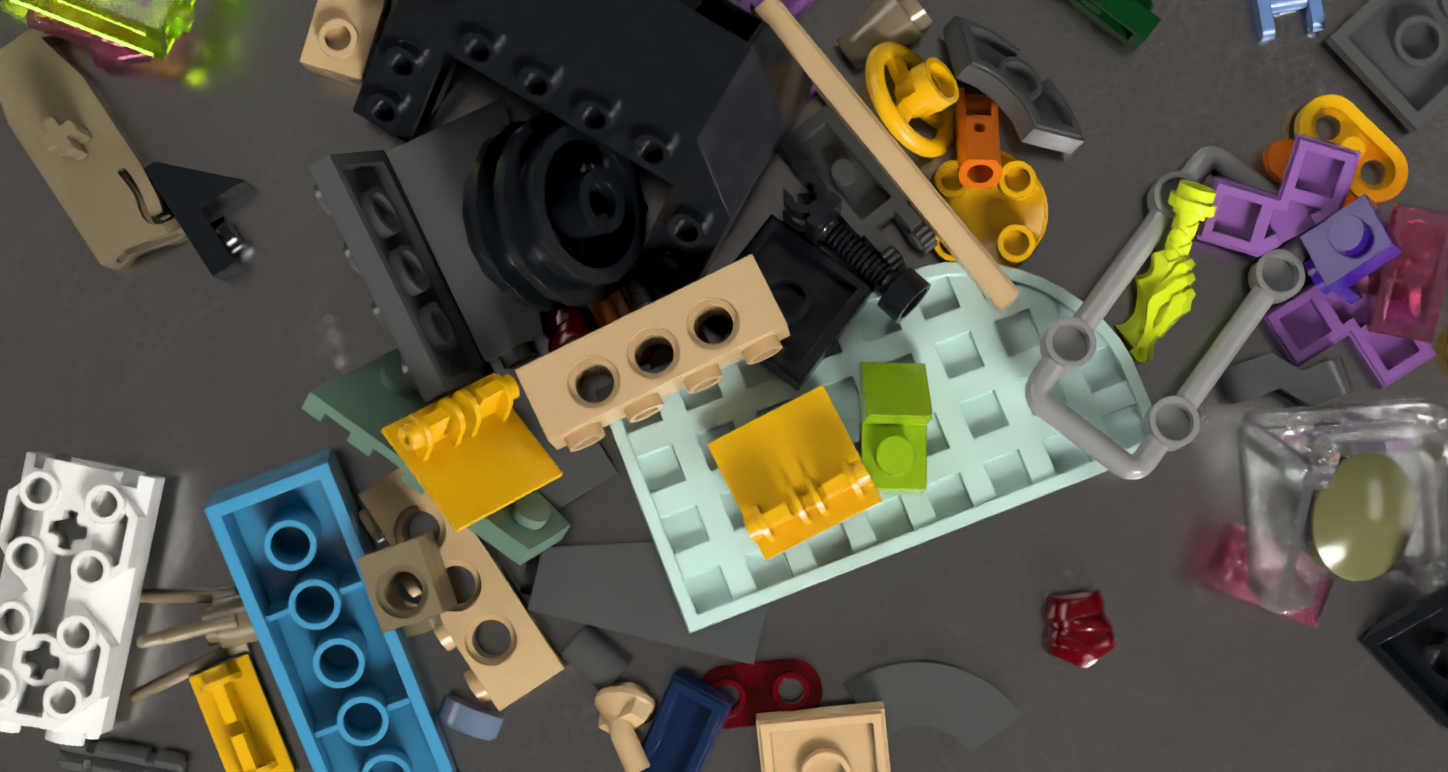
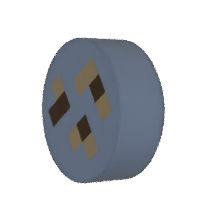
[437,694,504,741]

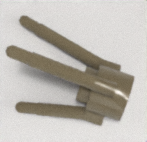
[129,584,259,702]

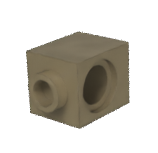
[356,531,458,638]

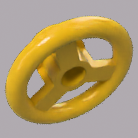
[865,42,959,158]

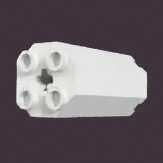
[0,452,165,746]

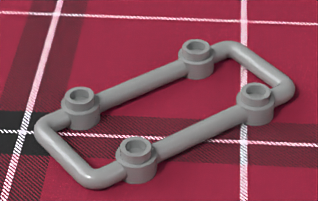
[1025,146,1316,480]

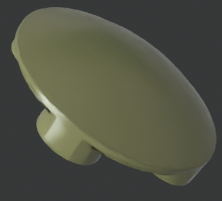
[1309,452,1415,581]

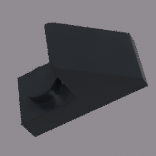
[144,161,253,281]

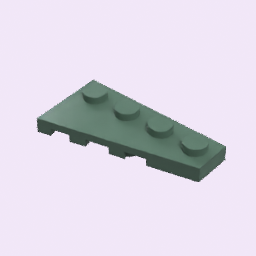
[301,348,571,565]

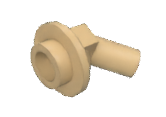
[594,682,658,772]

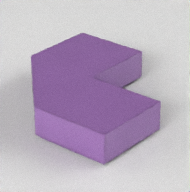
[1196,133,1361,257]
[1260,282,1437,389]

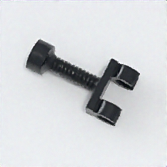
[782,172,931,323]

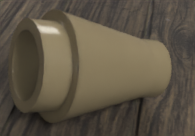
[836,0,933,71]

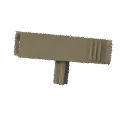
[0,21,186,270]

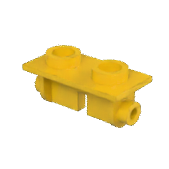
[189,653,296,772]

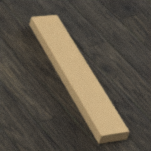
[754,0,1019,313]

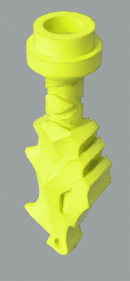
[1115,180,1217,364]

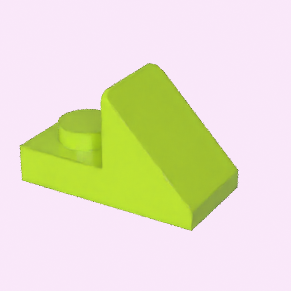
[859,362,932,493]

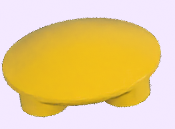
[922,151,1048,268]

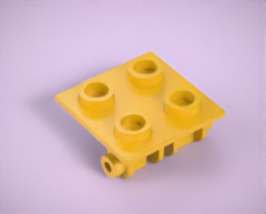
[381,373,563,532]
[707,385,882,561]

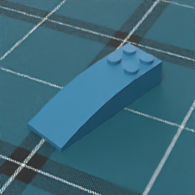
[204,447,457,772]

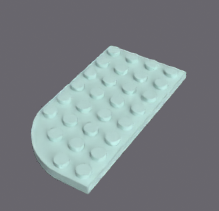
[596,262,1152,634]

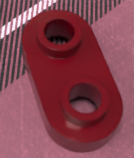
[700,657,823,729]

